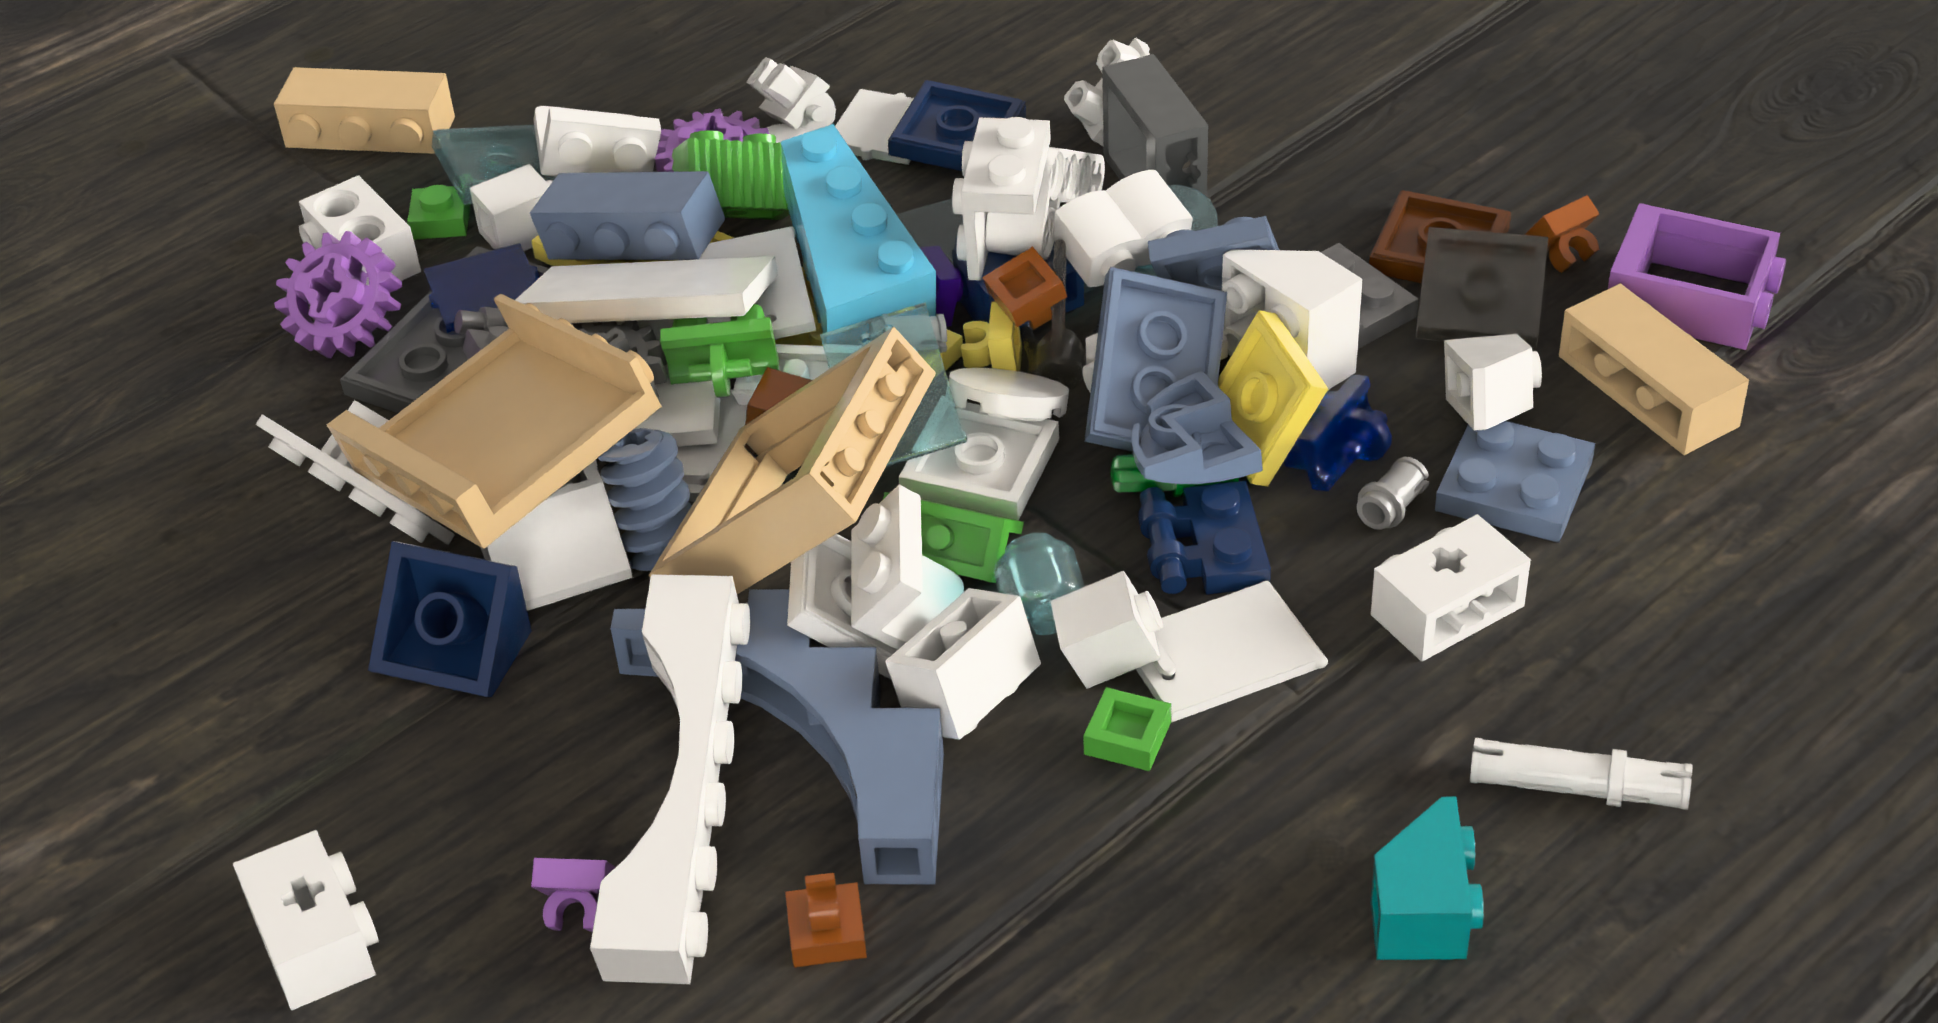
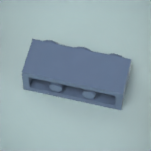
[530,171,725,260]

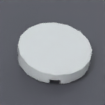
[947,368,1069,421]

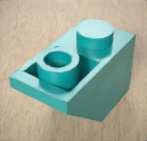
[1370,797,1484,960]

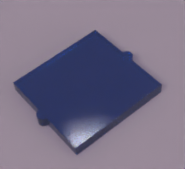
[424,243,540,333]

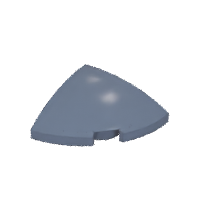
[1131,371,1263,484]

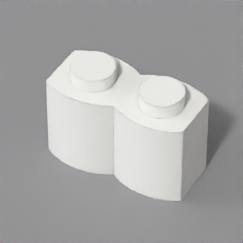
[1052,170,1193,287]

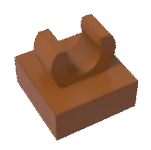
[1519,195,1600,273]
[982,246,1067,330]
[785,873,867,968]

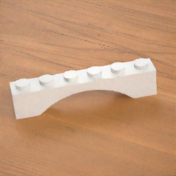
[590,574,750,984]

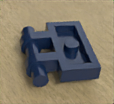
[1137,481,1271,595]

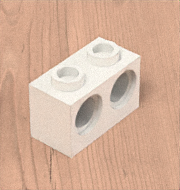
[299,175,421,285]

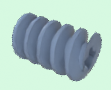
[597,428,692,571]

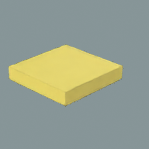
[1218,310,1328,487]

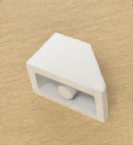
[1444,334,1542,431]

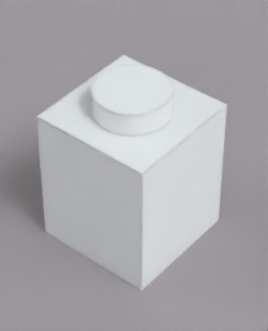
[469,164,553,256]
[1050,571,1163,689]

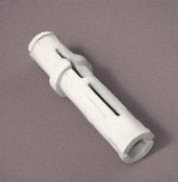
[1470,737,1693,810]

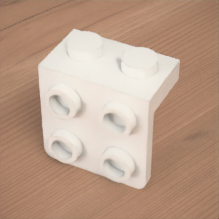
[533,106,661,177]
[952,117,1051,281]
[851,485,964,650]

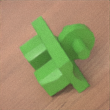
[660,304,779,398]

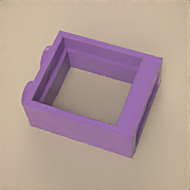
[1608,203,1786,350]

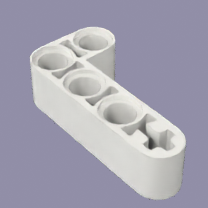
[985,147,1105,260]

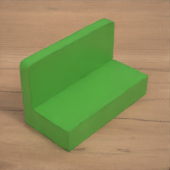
[883,492,1024,583]

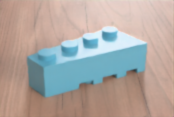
[781,124,936,347]

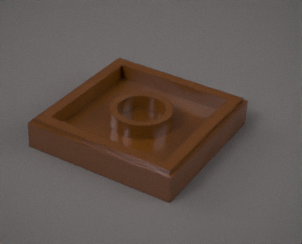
[1369,190,1511,296]

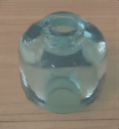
[994,533,1085,635]

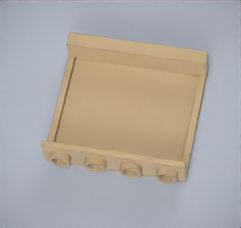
[327,293,662,549]

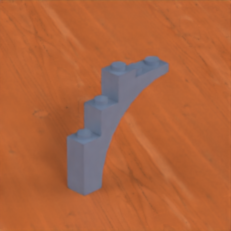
[610,589,944,884]

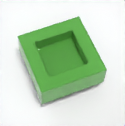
[407,185,471,240]
[1083,687,1171,771]

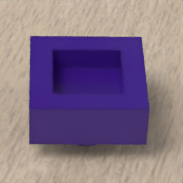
[919,246,963,327]

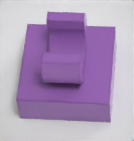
[531,858,616,932]

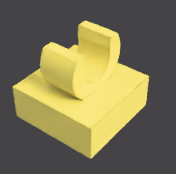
[961,301,1022,372]

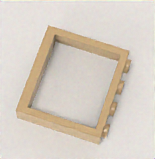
[649,326,936,594]

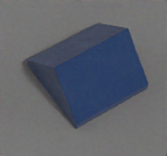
[368,541,532,697]

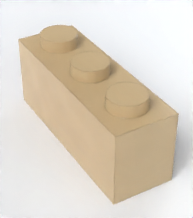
[274,68,455,154]
[1559,283,1749,455]

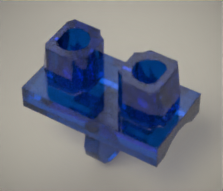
[1284,375,1392,491]

